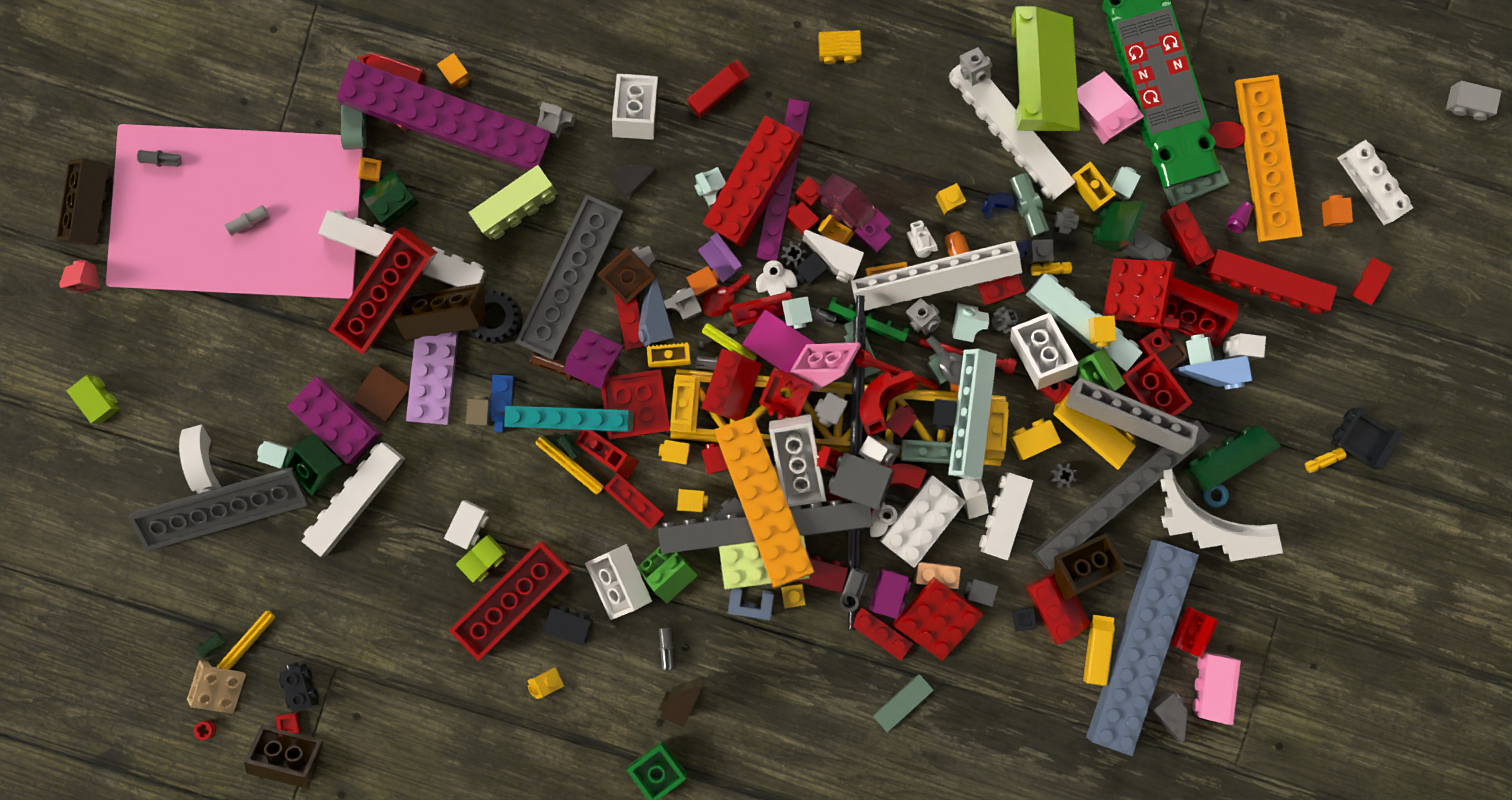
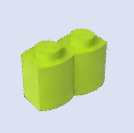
[456,535,506,583]

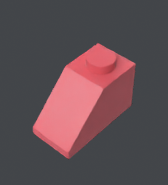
[59,260,101,293]

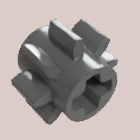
[1054,207,1079,234]
[781,241,806,268]
[992,306,1018,334]
[1050,463,1077,488]

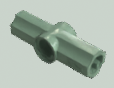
[1010,173,1049,237]

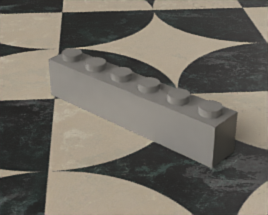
[1066,378,1199,455]

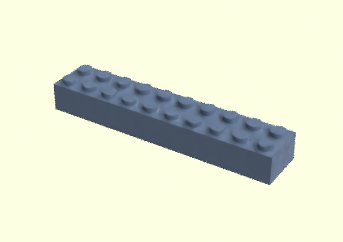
[1086,540,1199,756]

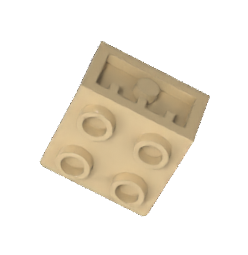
[187,660,246,714]

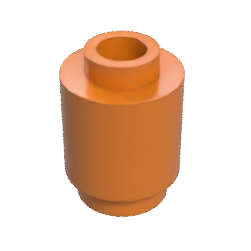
[944,231,970,256]

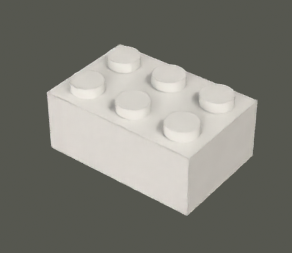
[1010,313,1078,390]

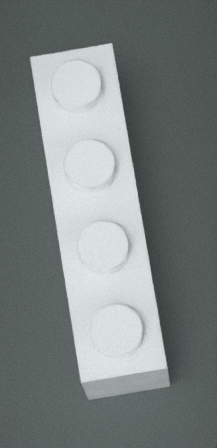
[979,473,1033,560]

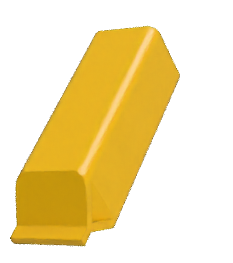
[1083,615,1115,686]

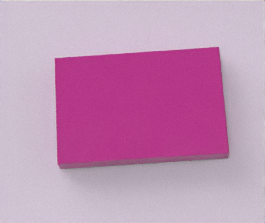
[742,310,816,374]

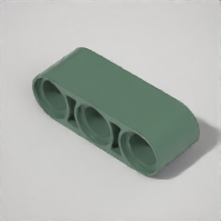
[341,105,367,150]

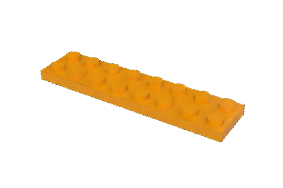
[1235,75,1302,243]
[714,415,814,588]

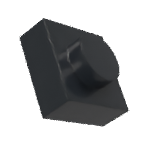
[1012,607,1037,632]

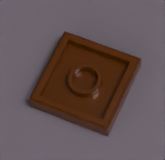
[598,246,657,304]
[352,364,410,422]

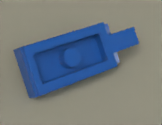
[490,375,514,433]

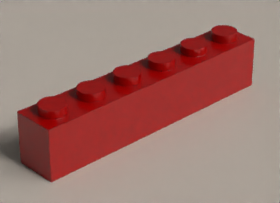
[1204,249,1337,315]

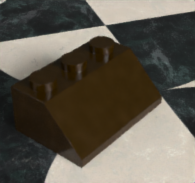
[1054,533,1127,601]
[658,677,704,728]
[244,725,323,789]

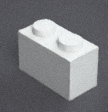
[1223,334,1266,361]
[444,500,489,549]

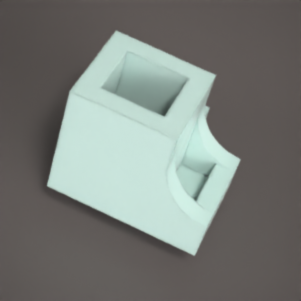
[694,167,726,209]
[952,303,989,342]

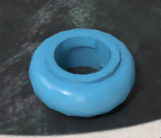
[1202,484,1229,508]

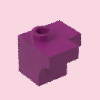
[854,208,891,253]

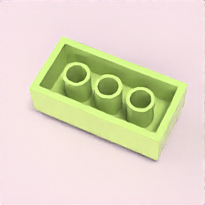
[469,165,558,240]
[719,535,809,589]

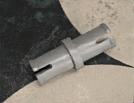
[225,205,269,236]

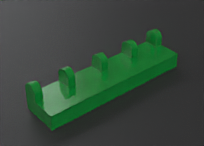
[827,296,909,344]

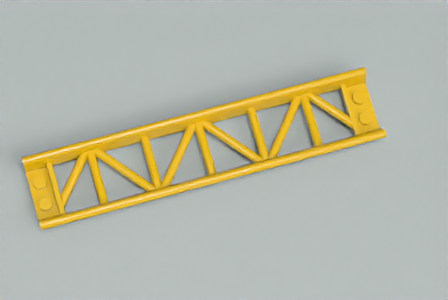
[670,369,1009,466]

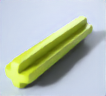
[702,324,757,361]

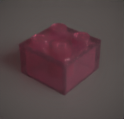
[817,173,877,230]

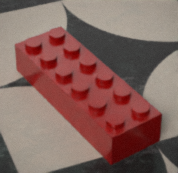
[702,115,805,248]
[328,227,438,355]
[449,540,572,661]

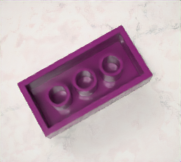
[287,376,382,464]

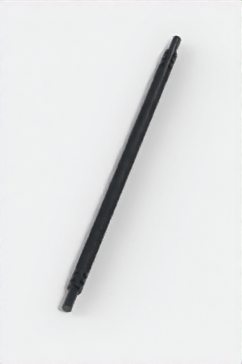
[846,295,866,630]

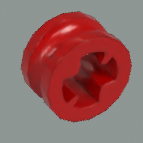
[194,720,216,740]

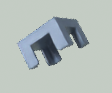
[728,587,774,620]

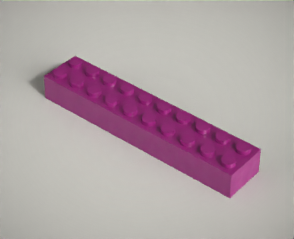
[336,59,552,172]

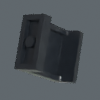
[1330,408,1403,470]

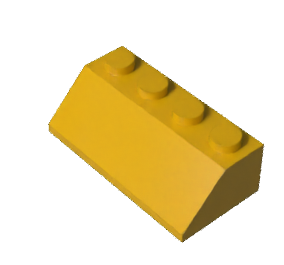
[1053,391,1136,470]

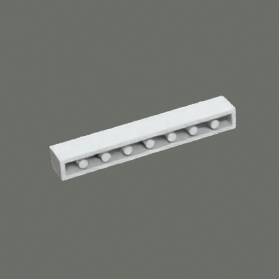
[949,64,1075,201]
[318,209,487,287]
[851,241,1022,311]

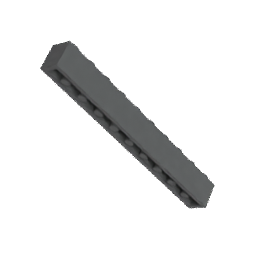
[1032,420,1210,570]
[658,500,872,554]

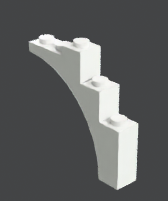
[1160,469,1283,562]

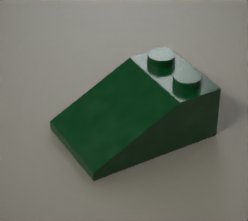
[1091,202,1146,253]

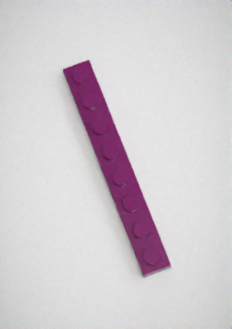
[756,98,809,261]

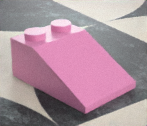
[1077,71,1144,144]
[789,342,861,391]

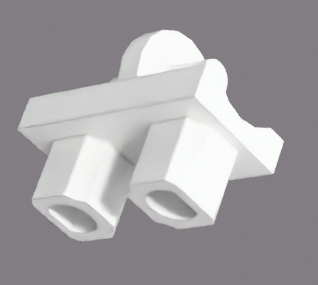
[907,221,938,258]

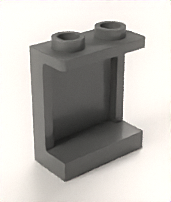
[829,452,895,512]

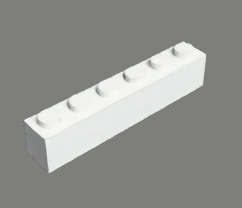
[301,443,406,557]

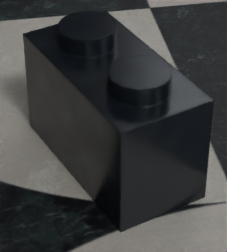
[543,604,593,646]

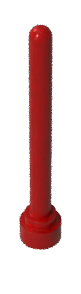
[918,338,1017,375]
[855,349,939,390]

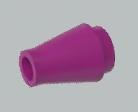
[1227,202,1254,233]

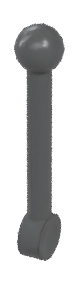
[697,326,737,349]

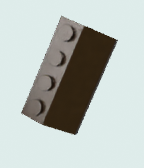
[55,158,110,246]
[394,283,486,340]

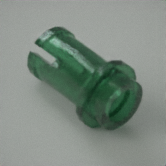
[557,433,583,460]
[196,632,226,658]

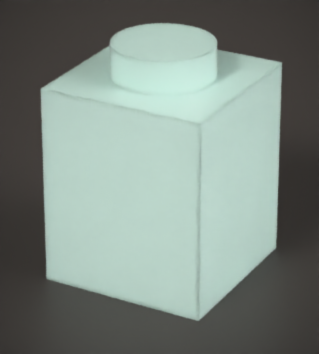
[1110,167,1141,202]
[782,297,812,329]
[1186,334,1214,365]
[257,441,292,469]

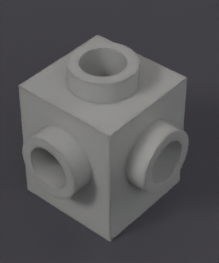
[960,47,992,86]
[906,298,941,335]

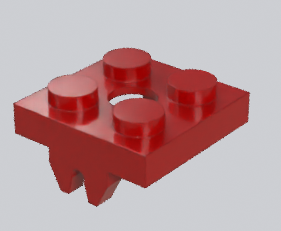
[758,367,813,420]

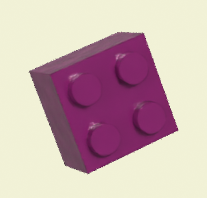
[564,328,623,389]
[869,568,911,619]

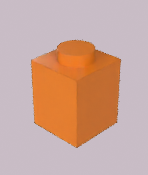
[1322,195,1353,227]
[686,266,720,298]

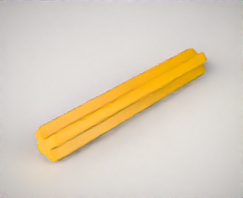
[536,436,604,494]
[216,611,275,670]

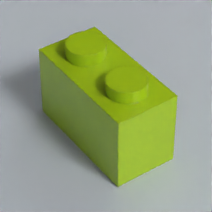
[66,375,120,424]

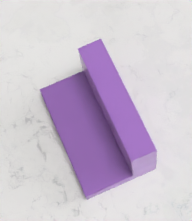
[698,233,742,283]

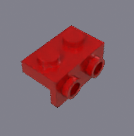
[1171,606,1218,658]

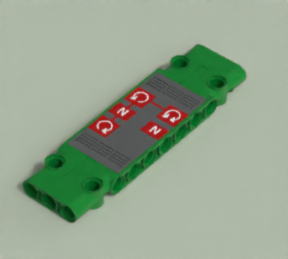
[1102,0,1221,189]

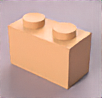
[913,561,961,589]

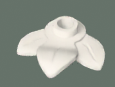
[756,260,797,296]
[866,503,897,537]

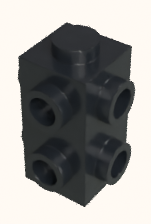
[279,662,319,713]

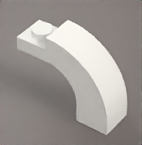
[179,425,221,494]

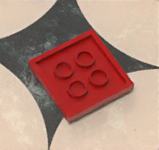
[1103,258,1175,325]
[601,369,670,440]
[894,577,983,661]

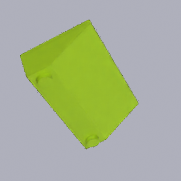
[1011,6,1080,131]

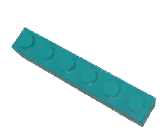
[504,406,634,432]

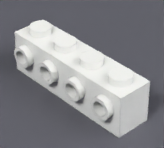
[1337,140,1413,225]

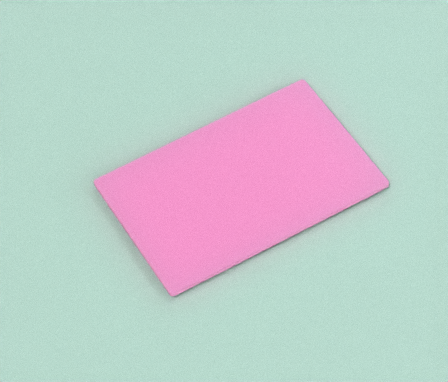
[106,124,363,299]

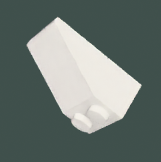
[612,74,658,140]
[802,230,864,283]

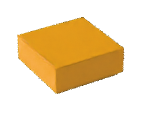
[357,157,382,182]

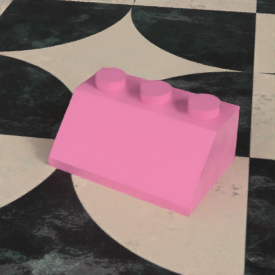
[1192,652,1241,725]

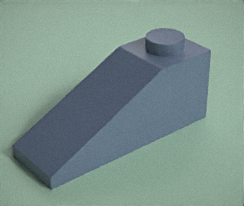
[638,278,674,347]

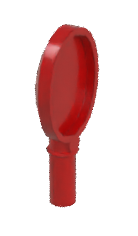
[1208,121,1245,148]
[701,273,752,317]

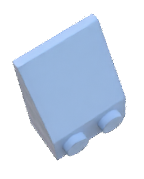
[1172,356,1252,390]

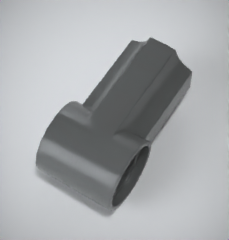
[840,568,869,612]

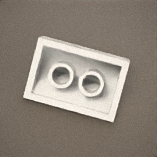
[585,544,652,620]

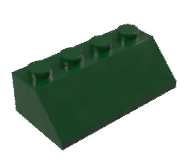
[1183,425,1281,491]

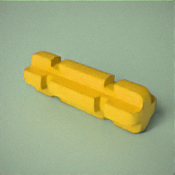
[1031,262,1072,276]
[1305,448,1346,473]

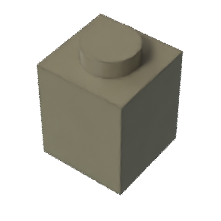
[466,396,491,426]

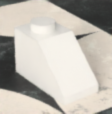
[956,478,989,519]

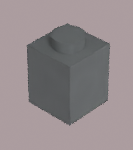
[1027,239,1054,265]
[964,578,998,607]

